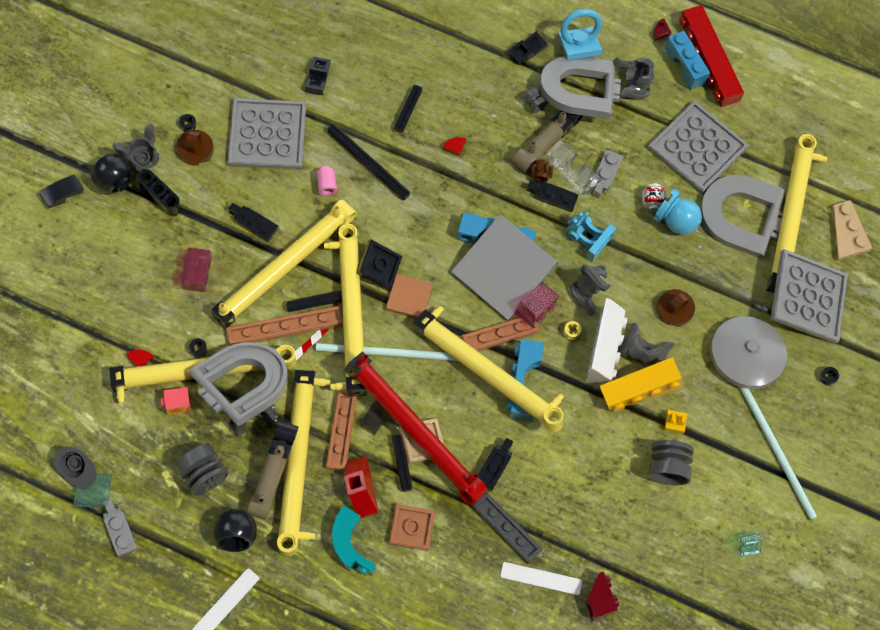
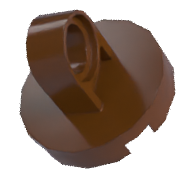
[176,130,214,166]
[657,289,695,327]

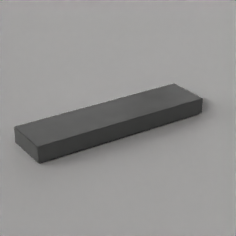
[472,492,543,564]

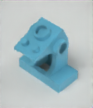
[565,212,616,262]

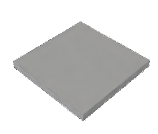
[228,98,307,170]
[647,100,749,194]
[451,214,558,320]
[771,249,848,344]

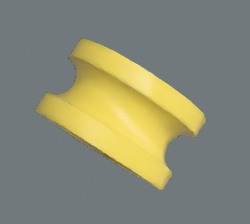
[563,321,581,340]

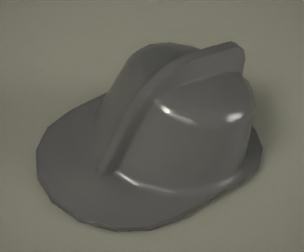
[54,446,97,489]

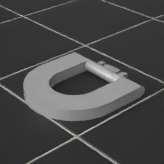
[540,56,621,119]
[700,175,785,258]
[189,342,288,426]

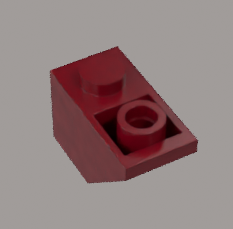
[585,571,619,621]

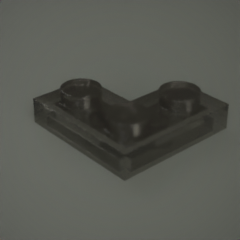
[359,400,399,436]

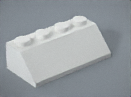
[586,298,627,385]

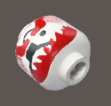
[642,183,666,212]

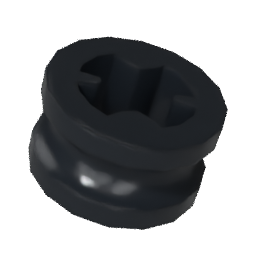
[179,114,197,132]
[189,338,208,358]
[820,367,839,386]

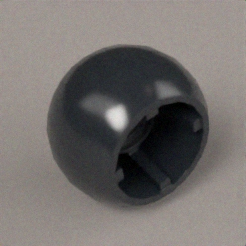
[91,153,132,194]
[212,509,257,552]

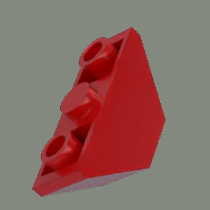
[344,456,379,519]

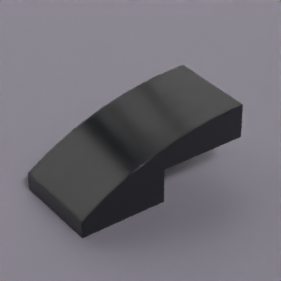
[508,32,548,64]
[305,56,331,95]
[39,174,84,209]

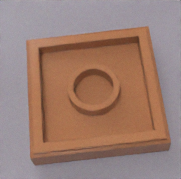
[386,274,433,318]
[389,504,435,551]

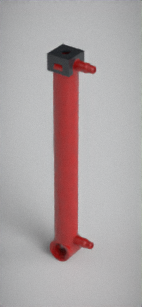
[344,351,487,505]

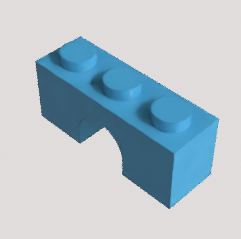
[665,31,710,90]

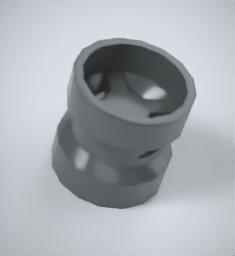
[523,87,548,113]

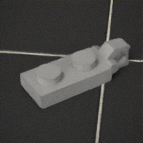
[592,150,623,198]
[103,499,138,558]

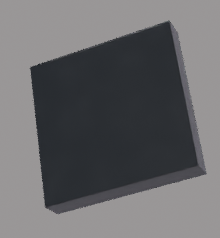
[356,239,403,290]

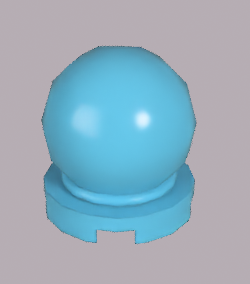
[653,188,702,235]

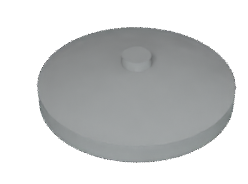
[710,316,787,389]

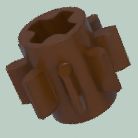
[530,160,553,182]

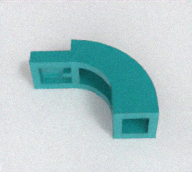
[332,506,376,576]

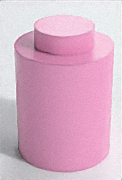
[316,166,337,196]

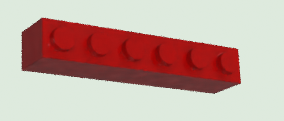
[679,5,744,107]

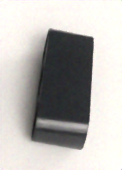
[137,169,181,216]

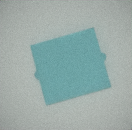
[74,474,112,509]

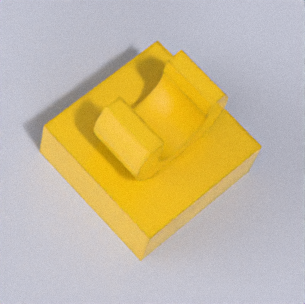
[664,410,687,434]

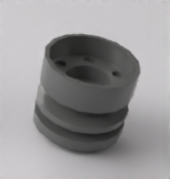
[649,440,694,485]
[175,443,229,496]

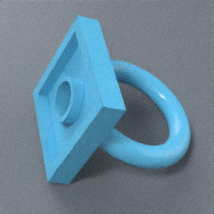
[558,9,602,60]

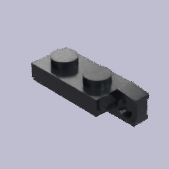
[526,180,579,212]
[228,203,279,243]
[478,438,513,492]

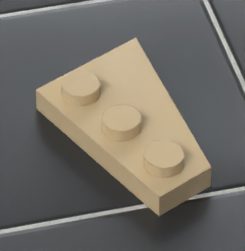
[832,200,873,261]

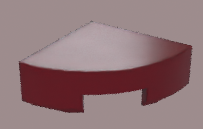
[653,19,672,41]

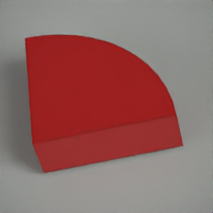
[443,137,467,156]
[126,349,154,367]

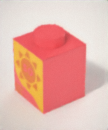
[161,387,192,415]

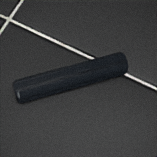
[394,85,422,133]
[286,291,342,312]
[392,434,412,492]

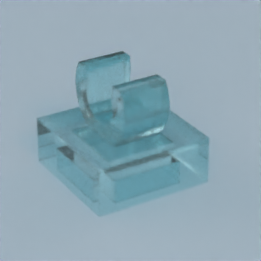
[739,531,762,556]

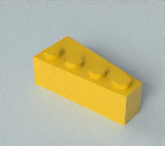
[600,357,683,412]

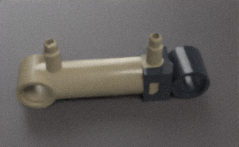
[512,111,583,173]
[247,420,299,520]

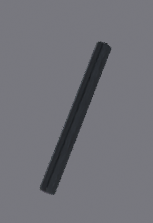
[328,124,410,200]

